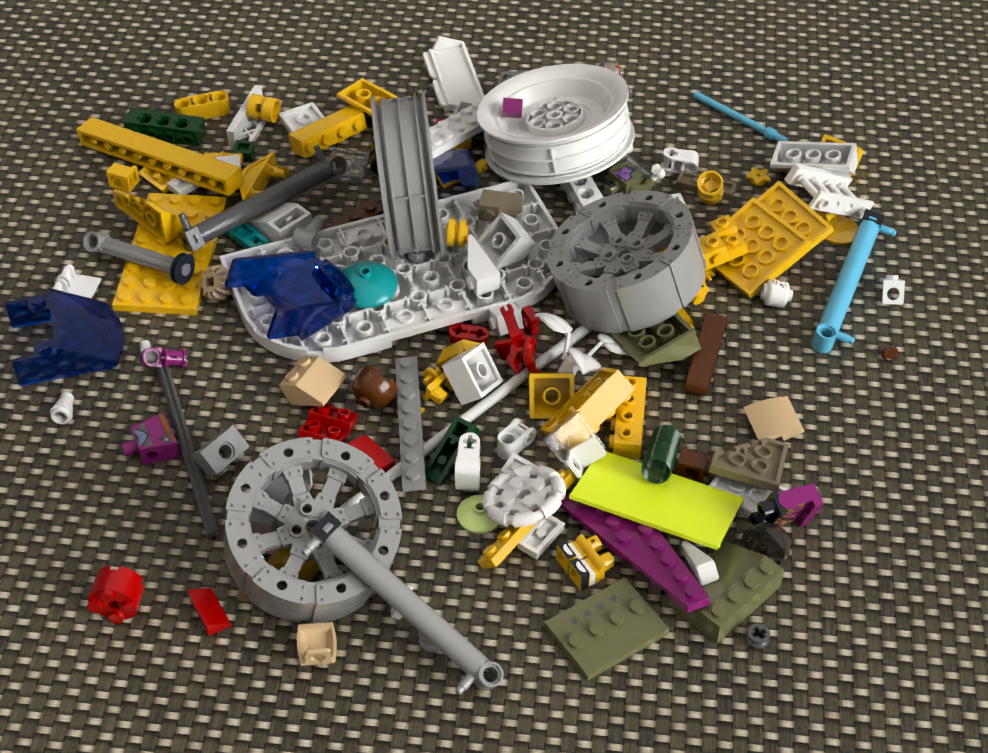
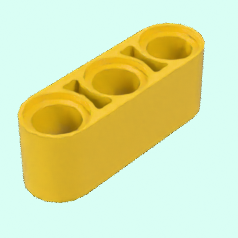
[174,90,230,120]

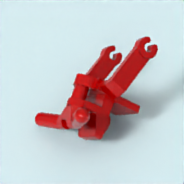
[494,304,543,374]

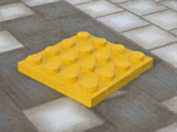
[757,181,833,279]
[714,197,812,299]

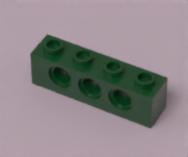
[123,108,206,147]

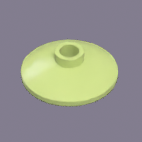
[457,495,500,534]

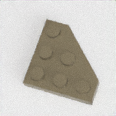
[709,438,789,492]

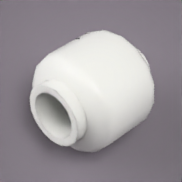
[760,279,793,308]

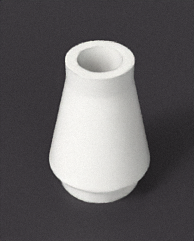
[50,392,74,424]

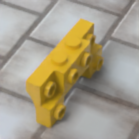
[657,215,748,271]

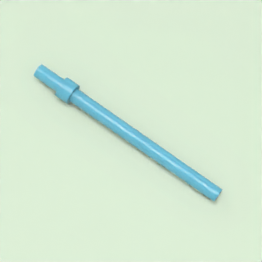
[693,91,788,142]

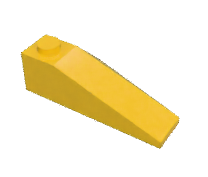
[112,189,183,244]

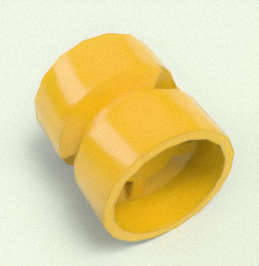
[246,93,281,123]
[697,171,724,205]

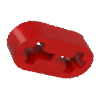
[449,323,489,346]

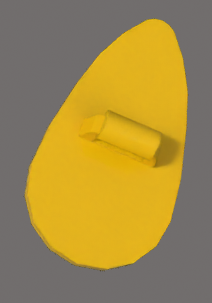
[806,203,858,246]

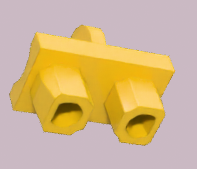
[421,367,454,405]

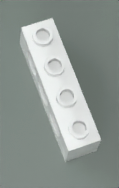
[560,176,603,214]

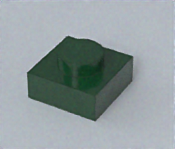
[232,140,256,160]

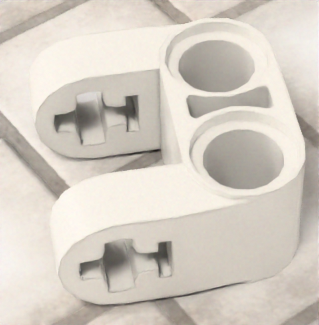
[455,432,481,491]

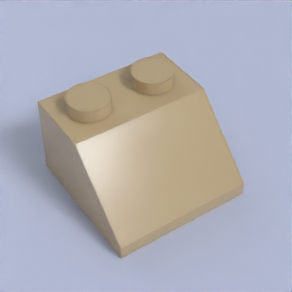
[279,356,347,406]

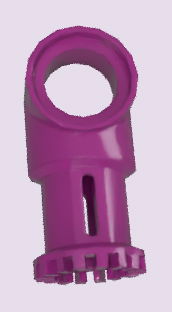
[140,347,188,368]

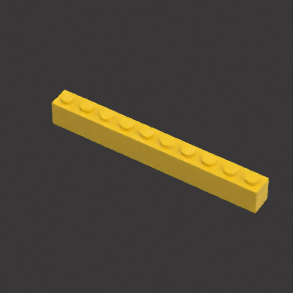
[76,117,244,196]

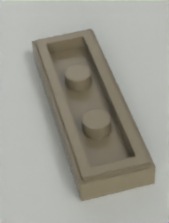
[675,170,737,201]

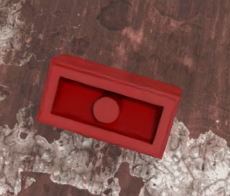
[187,588,231,636]

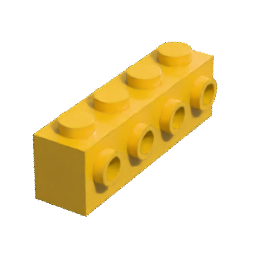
[288,105,367,158]
[609,376,647,460]

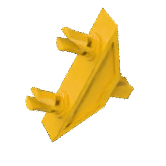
[238,151,289,201]

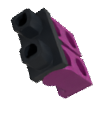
[749,483,824,533]

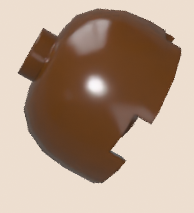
[352,366,398,409]

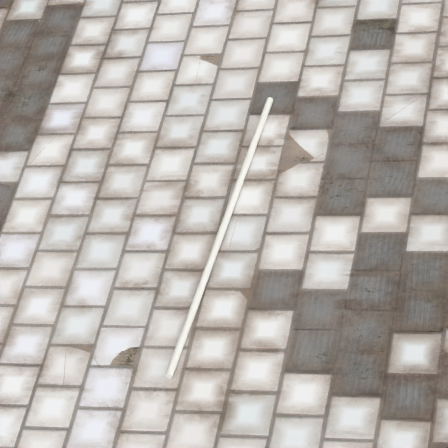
[340,235,705,509]

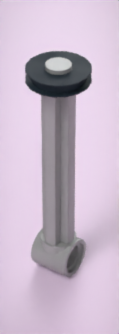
[83,231,195,285]

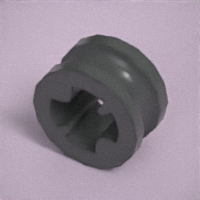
[746,623,770,649]

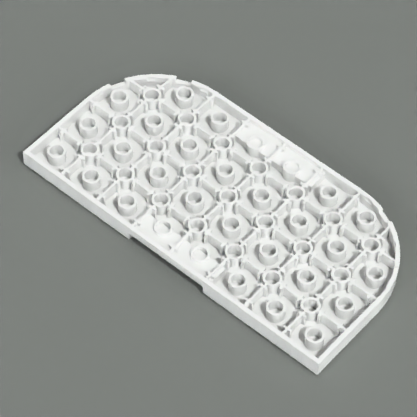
[219,181,558,363]

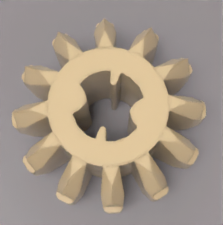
[199,265,235,301]

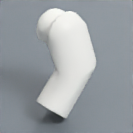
[140,340,156,363]

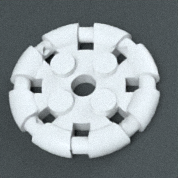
[482,464,566,528]

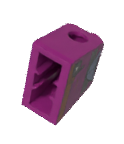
[121,412,180,464]

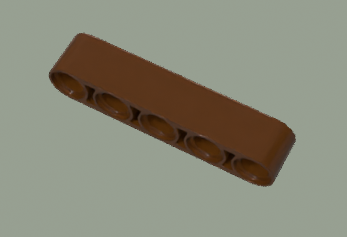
[685,312,728,396]

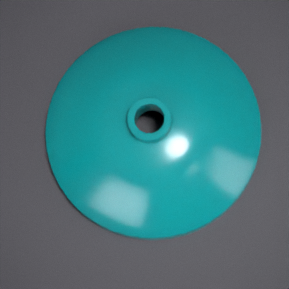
[334,261,398,308]

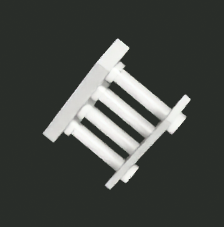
[784,163,875,219]

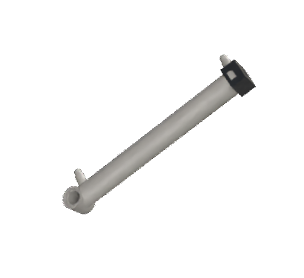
[301,511,504,695]

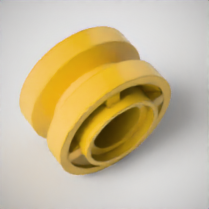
[446,218,469,248]

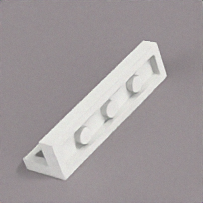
[226,85,267,147]

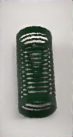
[641,425,681,484]

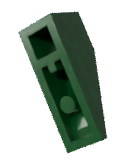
[425,415,482,486]

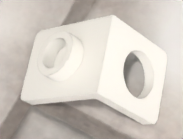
[879,275,905,305]
[566,436,606,479]

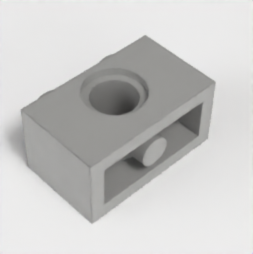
[191,425,250,477]

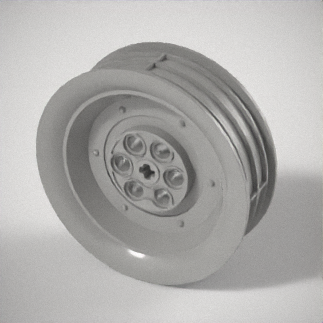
[371,89,445,262]

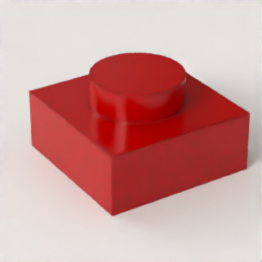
[522,305,539,336]

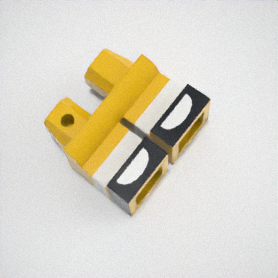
[556,534,614,591]

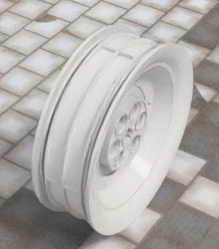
[477,64,635,185]

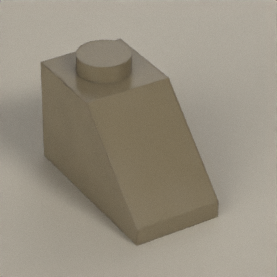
[478,189,523,222]

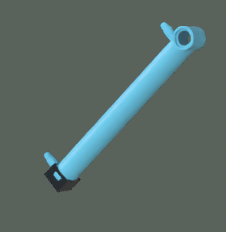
[811,209,897,353]

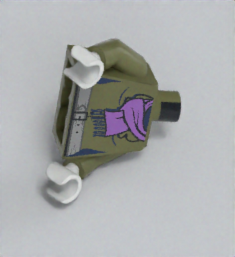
[604,145,665,195]

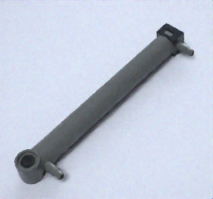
[177,145,348,251]

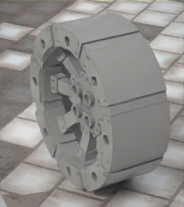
[547,190,706,333]
[223,437,402,623]

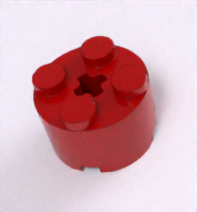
[87,566,145,624]

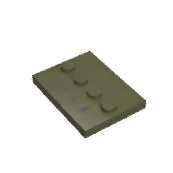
[544,577,669,681]

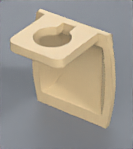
[297,622,337,666]

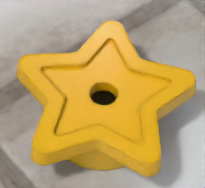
[745,167,771,186]

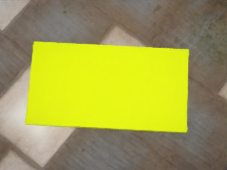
[569,451,744,550]

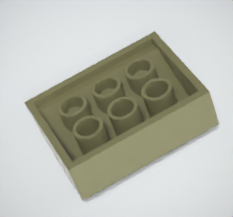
[609,313,701,366]
[661,542,784,644]

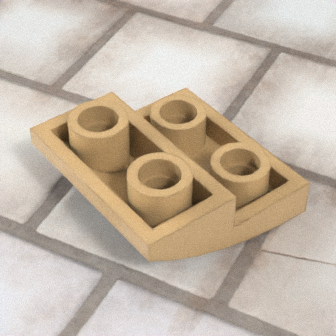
[743,396,805,441]

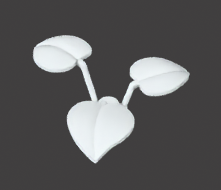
[534,313,629,377]

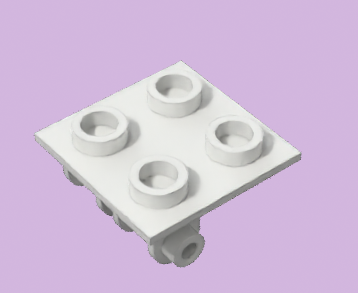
[46,264,102,308]

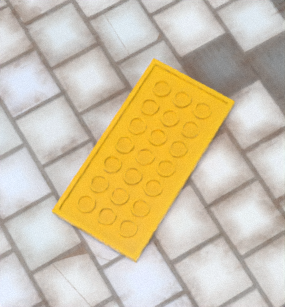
[112,193,228,316]

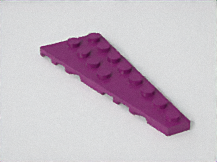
[559,494,710,613]

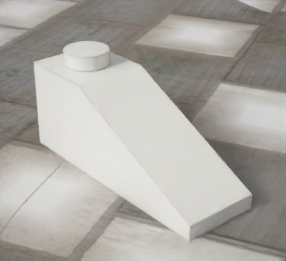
[466,234,500,296]

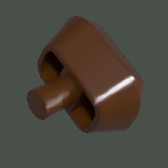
[881,347,898,359]

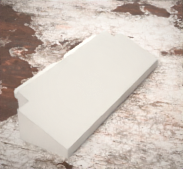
[422,36,484,114]

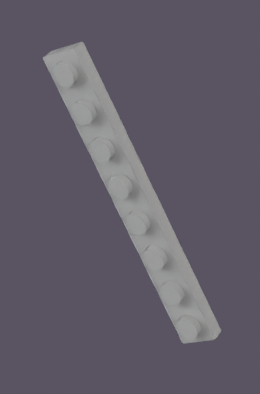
[395,356,427,492]

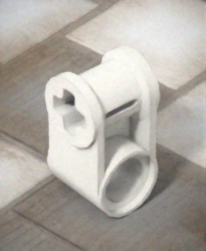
[661,147,699,174]
[497,418,537,460]

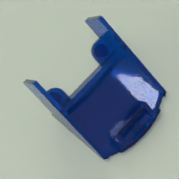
[224,250,357,341]
[5,287,125,386]

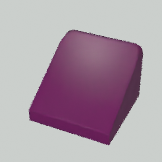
[502,97,523,118]

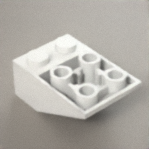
[246,202,312,243]

